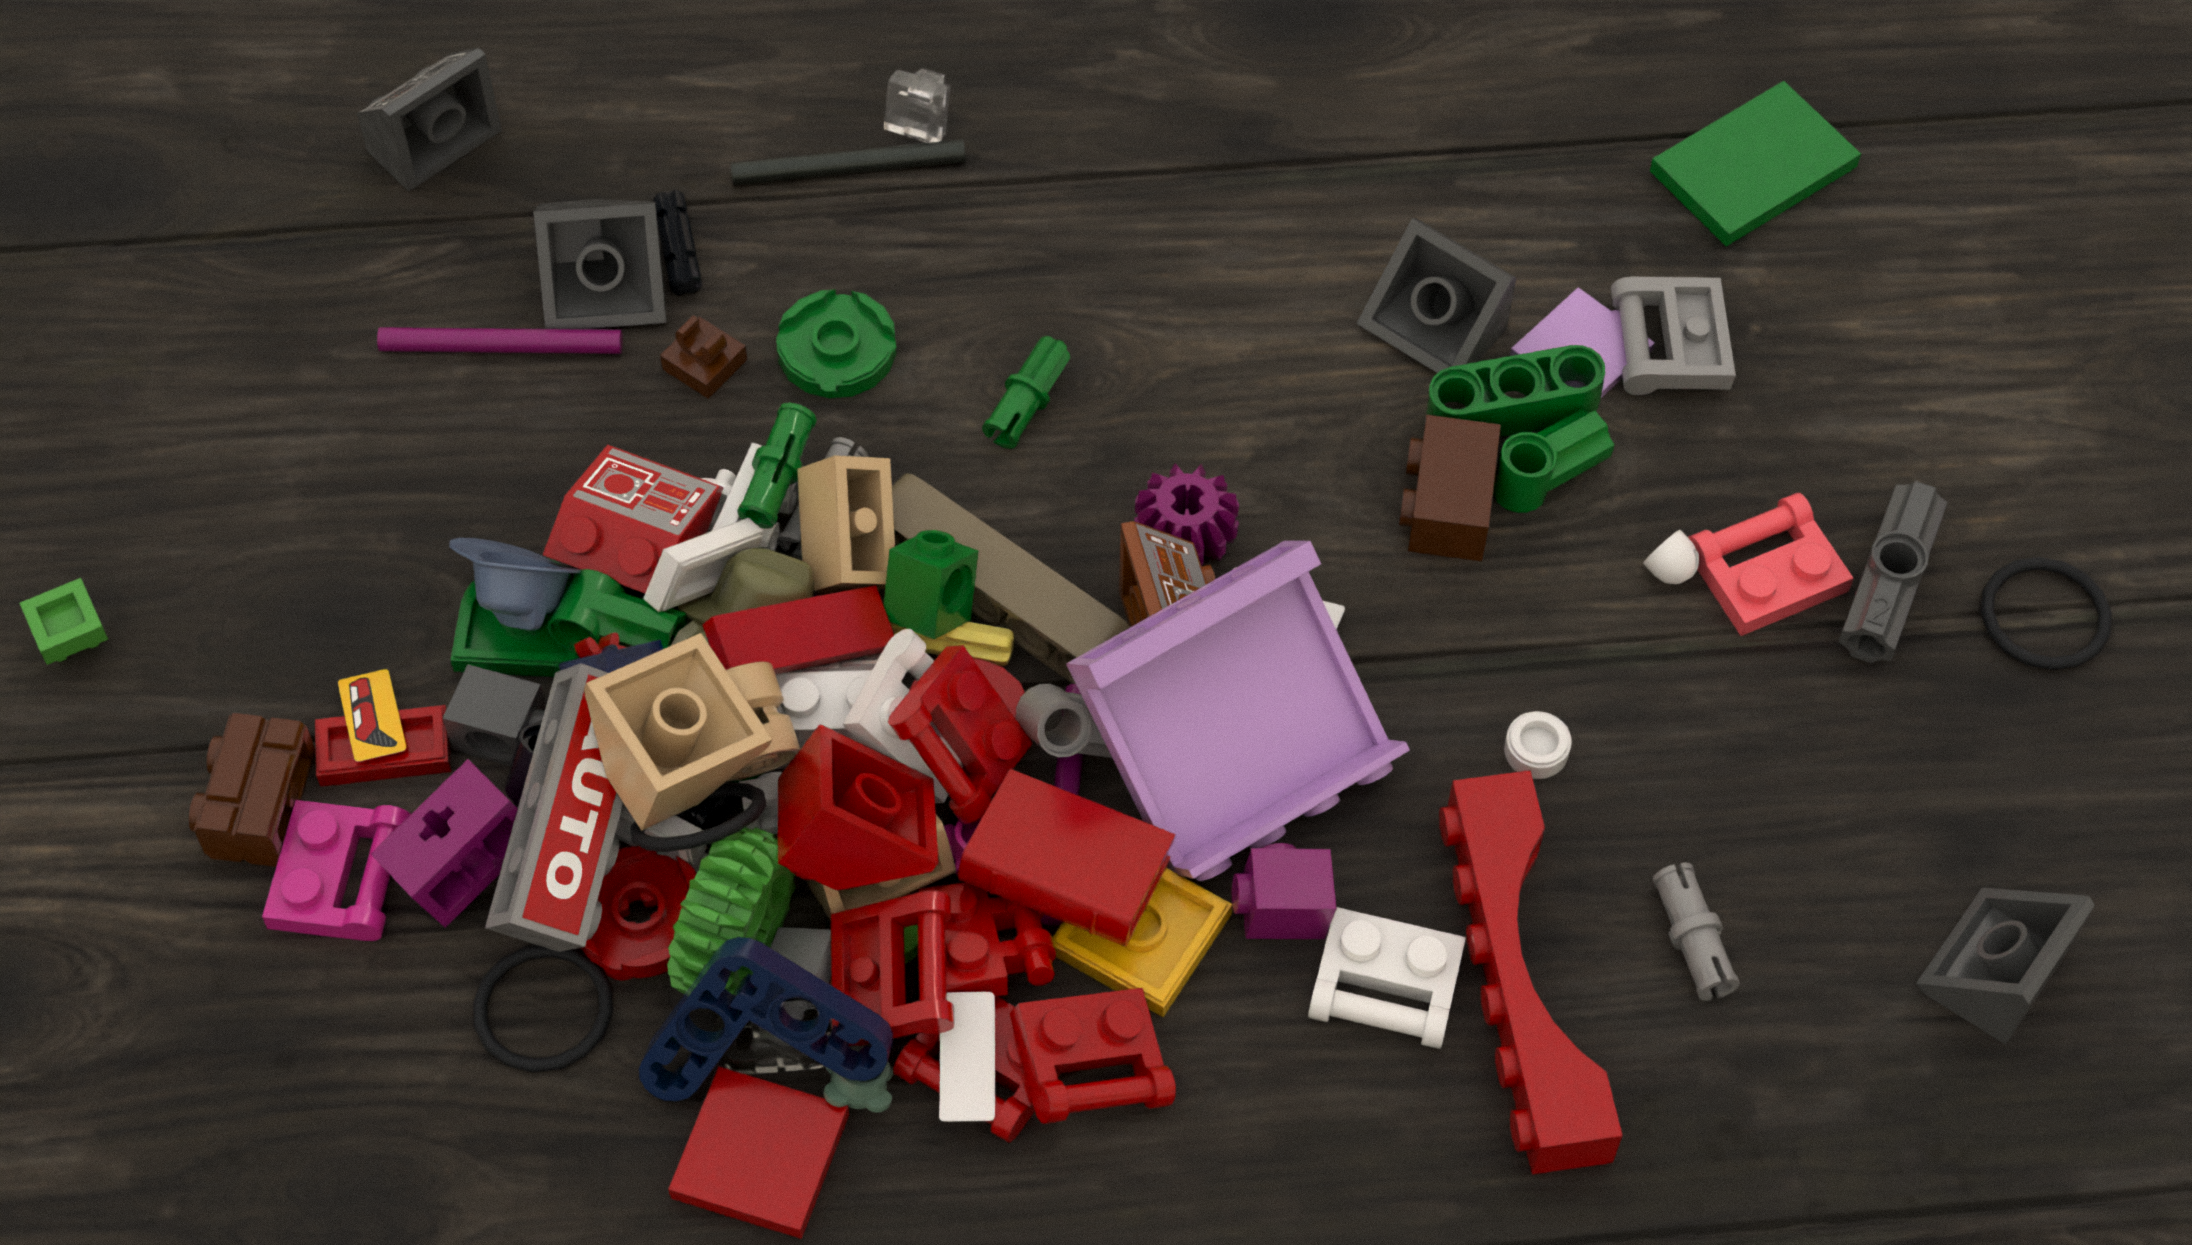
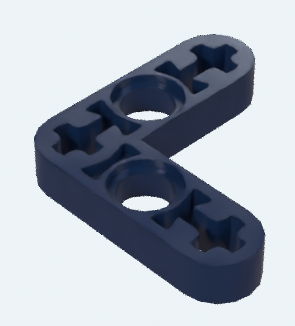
[639,937,893,1101]

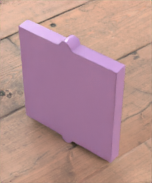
[1510,287,1655,398]

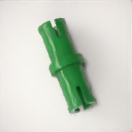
[737,402,817,529]

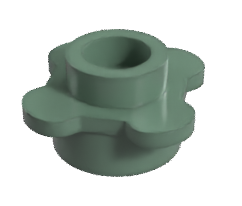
[823,1045,893,1113]

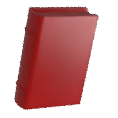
[958,769,1176,947]

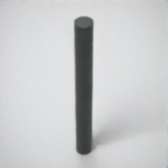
[731,139,966,186]

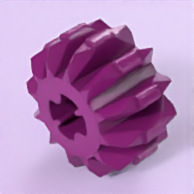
[1134,462,1239,565]

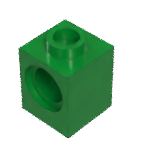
[884,530,979,639]

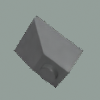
[533,199,667,329]

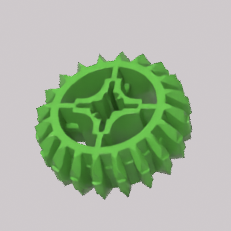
[667,827,796,995]

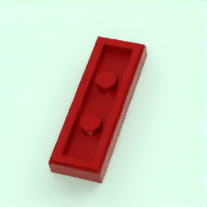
[702,585,894,675]

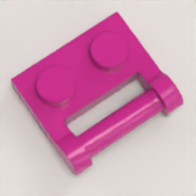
[262,800,411,941]

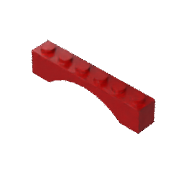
[1439,770,1623,1174]

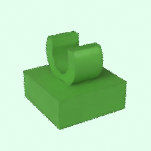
[19,578,108,665]

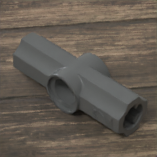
[1838,481,1948,664]

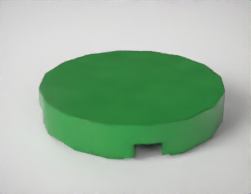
[776,289,897,398]

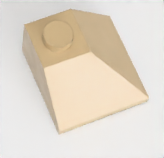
[584,633,773,831]

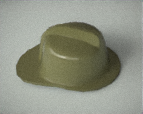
[677,548,814,623]

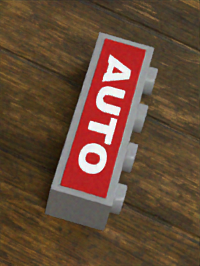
[485,663,626,952]

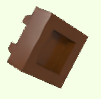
[660,315,747,399]

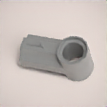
[1016,684,1112,758]

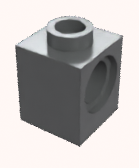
[442,664,546,767]

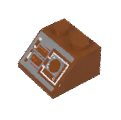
[1119,521,1215,627]

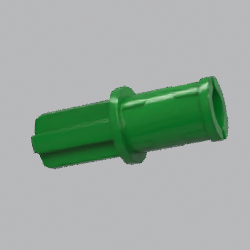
[982,336,1070,449]

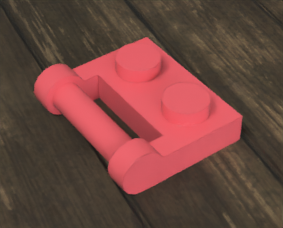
[1688,493,1854,636]

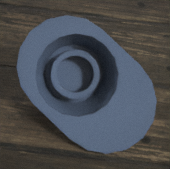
[449,538,580,631]

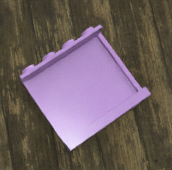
[1066,541,1410,881]

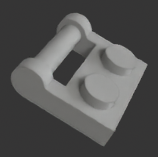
[1611,276,1736,395]

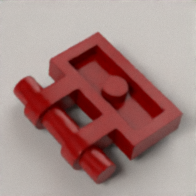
[918,882,1056,997]

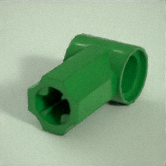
[1493,409,1614,513]
[547,569,687,660]

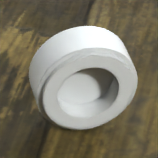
[1504,711,1571,779]

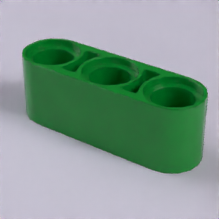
[1427,345,1605,437]

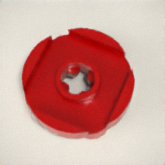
[581,846,697,981]

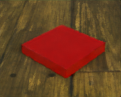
[668,1066,849,1239]

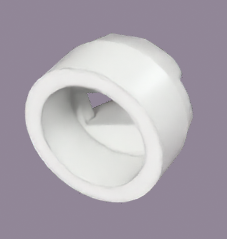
[1643,530,1699,584]

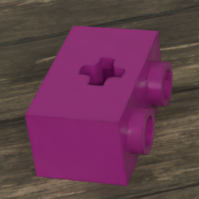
[371,759,518,928]

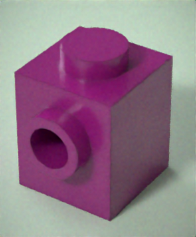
[1232,843,1337,939]

